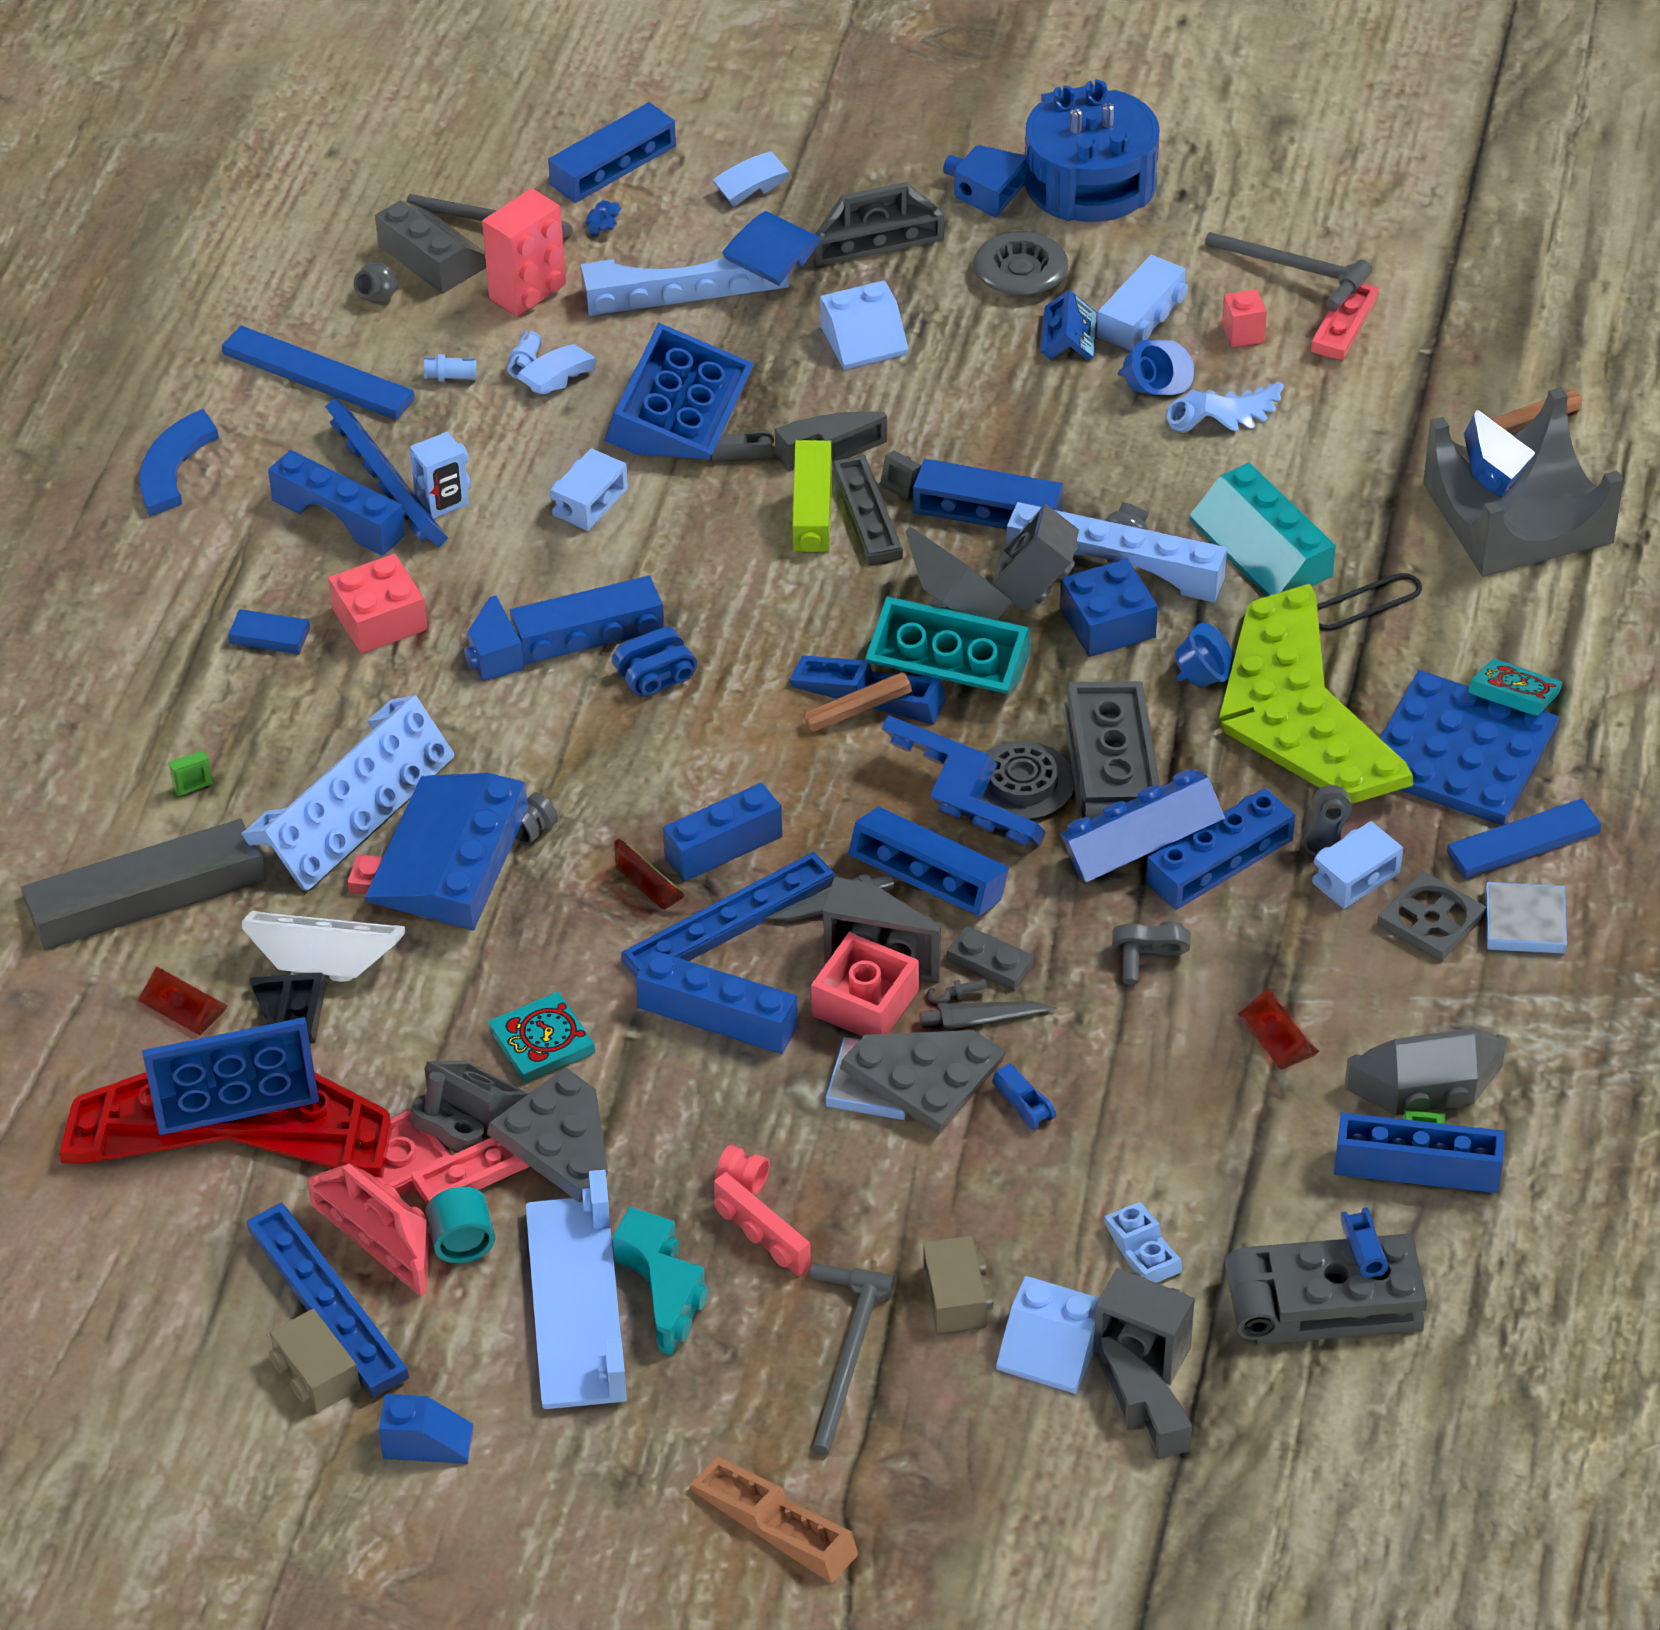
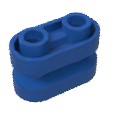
[612,627,697,696]

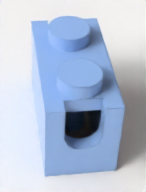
[550,448,628,531]
[1312,821,1403,909]

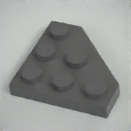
[840,1030,1006,1134]
[487,1067,608,1202]

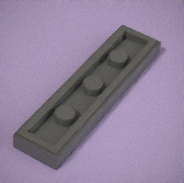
[832,455,903,566]

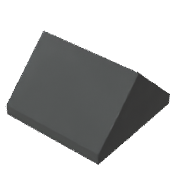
[424,1060,529,1137]

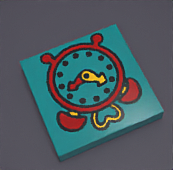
[1468,658,1562,716]
[488,991,595,1083]

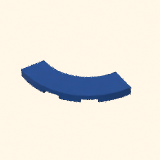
[140,409,219,516]

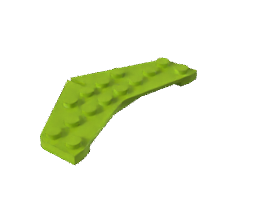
[1220,584,1413,803]

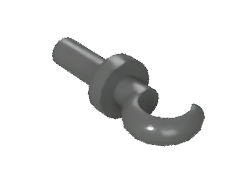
[927,979,988,1005]

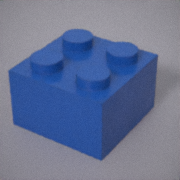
[1060,558,1158,657]

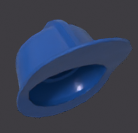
[1118,340,1194,395]
[1175,622,1235,688]

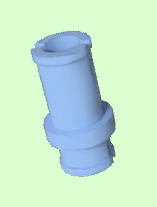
[507,331,542,379]
[424,354,476,382]

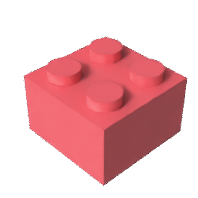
[328,553,428,654]
[811,932,919,1037]

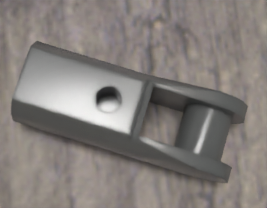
[711,430,775,462]

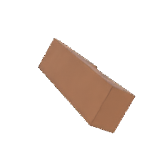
[690,1456,858,1584]

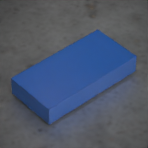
[228,609,310,654]

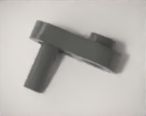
[1301,785,1352,857]
[1112,921,1191,985]
[409,1072,484,1153]

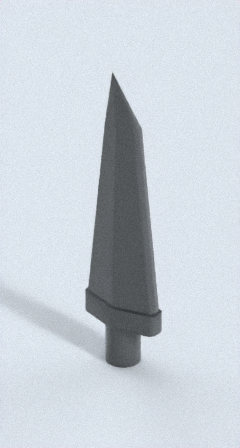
[765,873,894,922]
[919,1001,1058,1031]

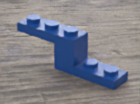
[882,715,1046,846]

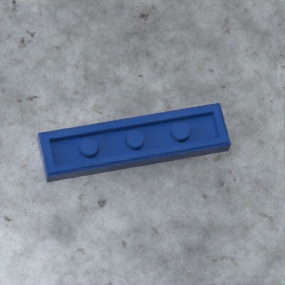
[1447,798,1601,879]

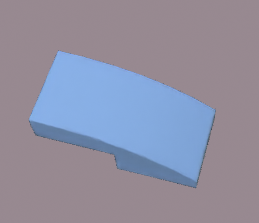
[713,151,790,207]
[518,344,596,394]
[1104,1202,1183,1283]

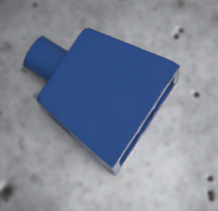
[943,145,1027,218]

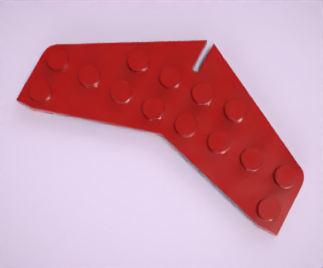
[59,1072,392,1179]

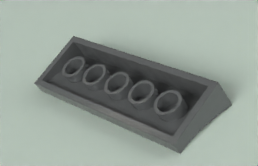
[21,819,266,950]

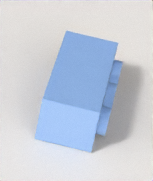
[1097,255,1188,351]

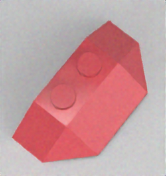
[307,1164,430,1297]

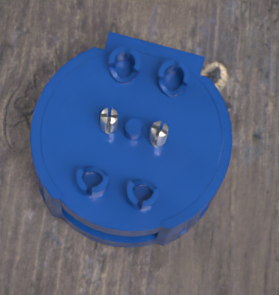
[1025,80,1160,222]

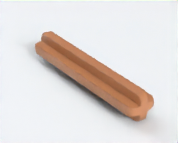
[1491,390,1583,434]
[804,672,912,732]

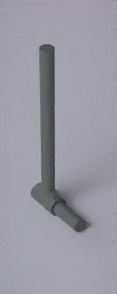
[406,194,573,240]
[1205,232,1372,312]
[809,1263,895,1456]

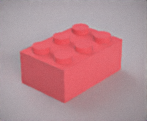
[482,188,566,317]

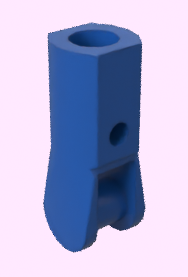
[992,1063,1056,1130]
[1340,1207,1388,1278]

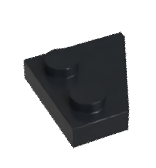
[249,973,327,1044]

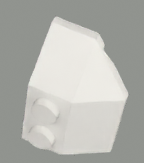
[242,911,405,982]

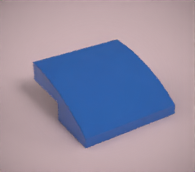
[722,211,821,286]

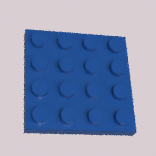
[1380,670,1559,826]

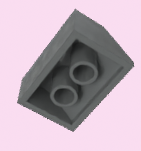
[375,200,486,294]

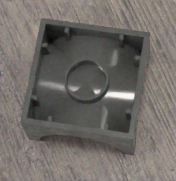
[1423,387,1624,577]

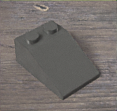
[906,526,1012,621]
[823,877,941,983]

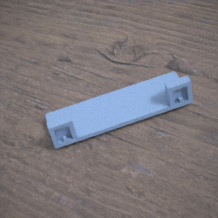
[241,695,454,891]
[526,1170,627,1409]

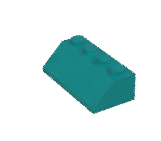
[1189,462,1336,597]
[865,597,1031,694]

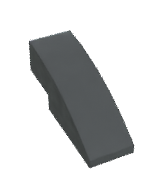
[774,411,887,471]
[1099,1336,1192,1459]

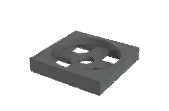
[1377,870,1487,962]

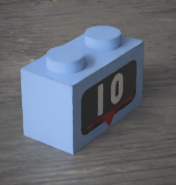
[410,431,471,518]

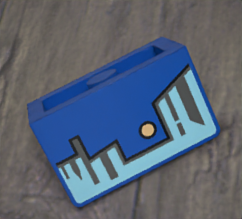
[1041,289,1097,361]

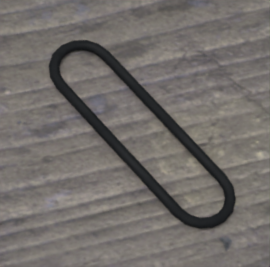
[1317,573,1422,630]

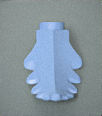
[1166,382,1284,433]

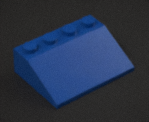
[604,322,754,460]
[365,773,528,931]
[142,1017,319,1135]

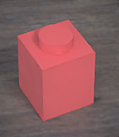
[1222,289,1267,348]

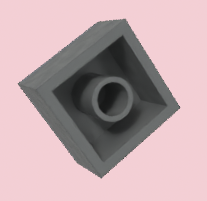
[992,503,1079,611]
[1093,1268,1195,1385]

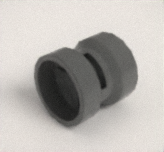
[516,792,558,845]

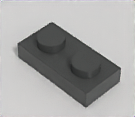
[947,925,1034,991]

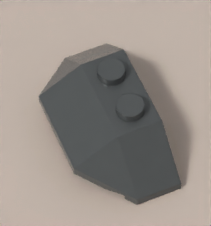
[814,182,944,267]
[1345,1028,1506,1115]

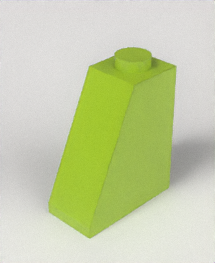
[793,440,832,552]

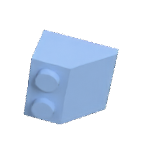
[820,280,909,370]
[996,1276,1099,1394]

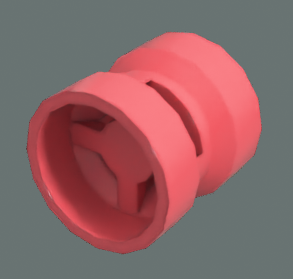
[715,1144,770,1196]

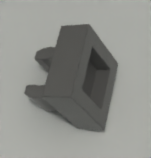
[880,450,922,500]

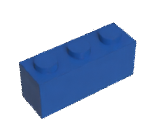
[663,782,783,882]

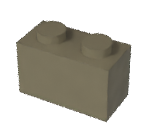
[923,1236,993,1334]
[269,1308,360,1413]

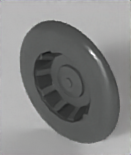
[974,231,1069,295]
[981,741,1075,820]

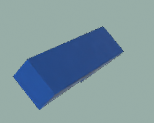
[789,655,947,725]

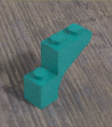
[613,1207,709,1355]

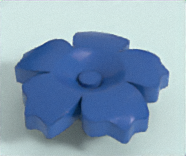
[585,200,622,237]

